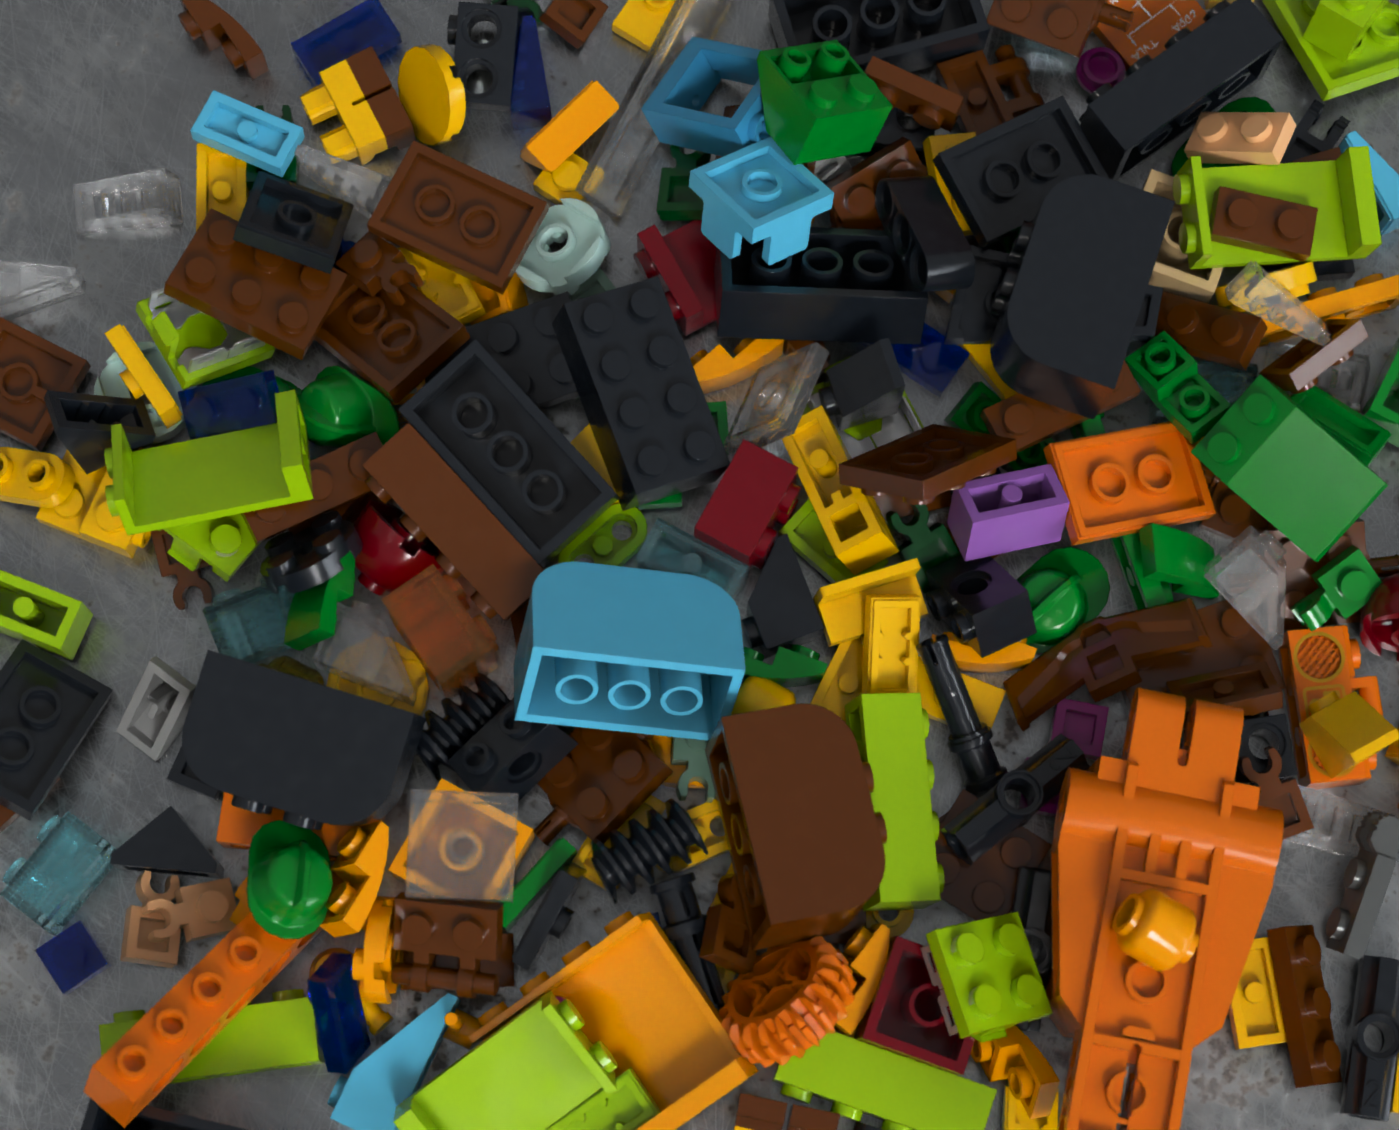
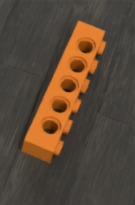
[83,868,344,1128]

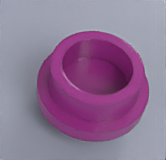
[1075,47,1125,94]

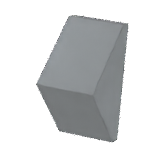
[116,656,196,761]

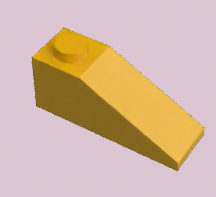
[777,405,899,575]

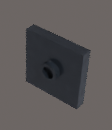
[233,171,354,274]

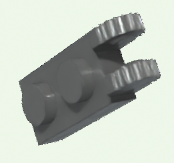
[1326,811,1399,959]

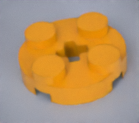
[352,896,400,1004]

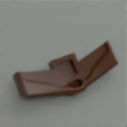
[1003,598,1213,732]

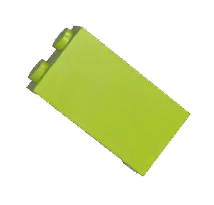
[1173,146,1382,270]
[104,389,313,535]
[393,990,618,1130]

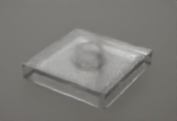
[723,342,830,456]
[405,789,519,902]

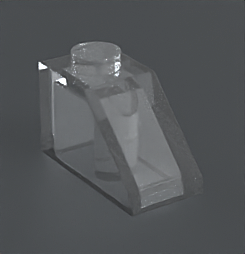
[1204,525,1287,651]
[312,600,417,706]

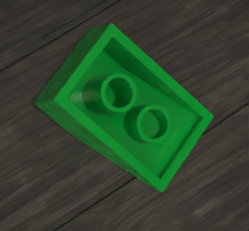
[1191,374,1388,562]

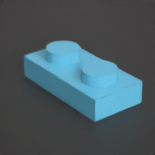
[190,90,305,177]

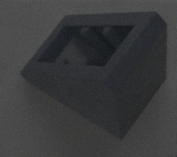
[44,390,156,474]
[110,806,224,879]

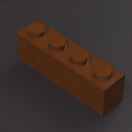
[362,422,545,621]

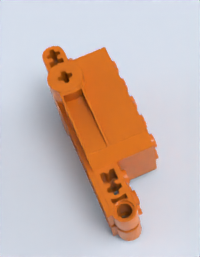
[1046,687,1284,1130]

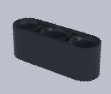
[875,175,975,292]

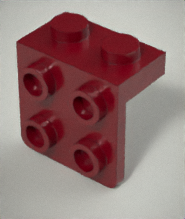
[633,220,717,336]

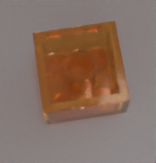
[381,564,500,700]

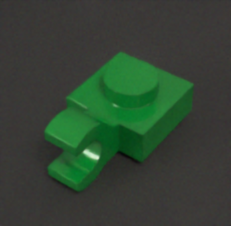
[1290,545,1382,631]

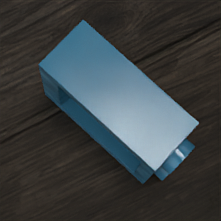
[641,36,770,156]

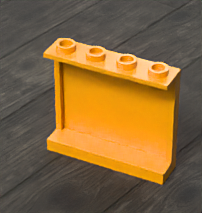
[468,910,758,1130]

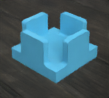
[688,136,834,265]

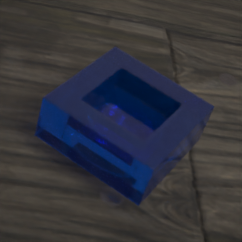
[35,920,111,995]

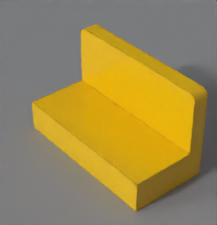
[813,558,929,647]

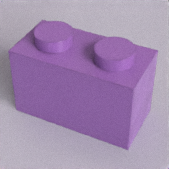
[947,464,1070,561]

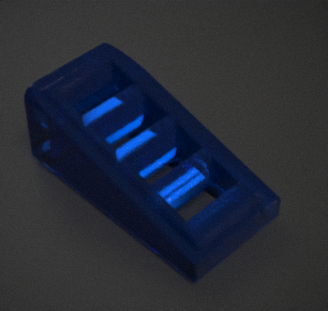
[510,15,552,130]

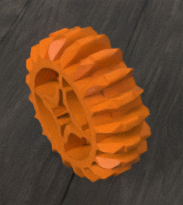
[718,936,857,1068]

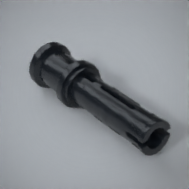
[916,634,1008,793]
[648,872,725,1012]

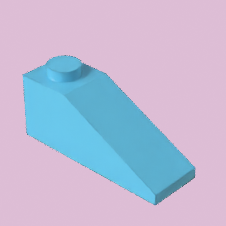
[327,993,461,1130]

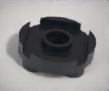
[260,510,363,594]

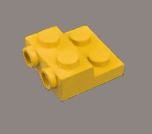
[36,448,151,559]

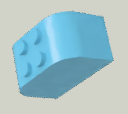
[514,561,746,741]

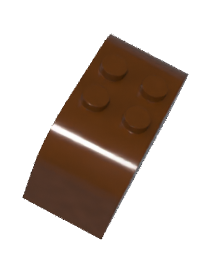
[705,703,887,951]

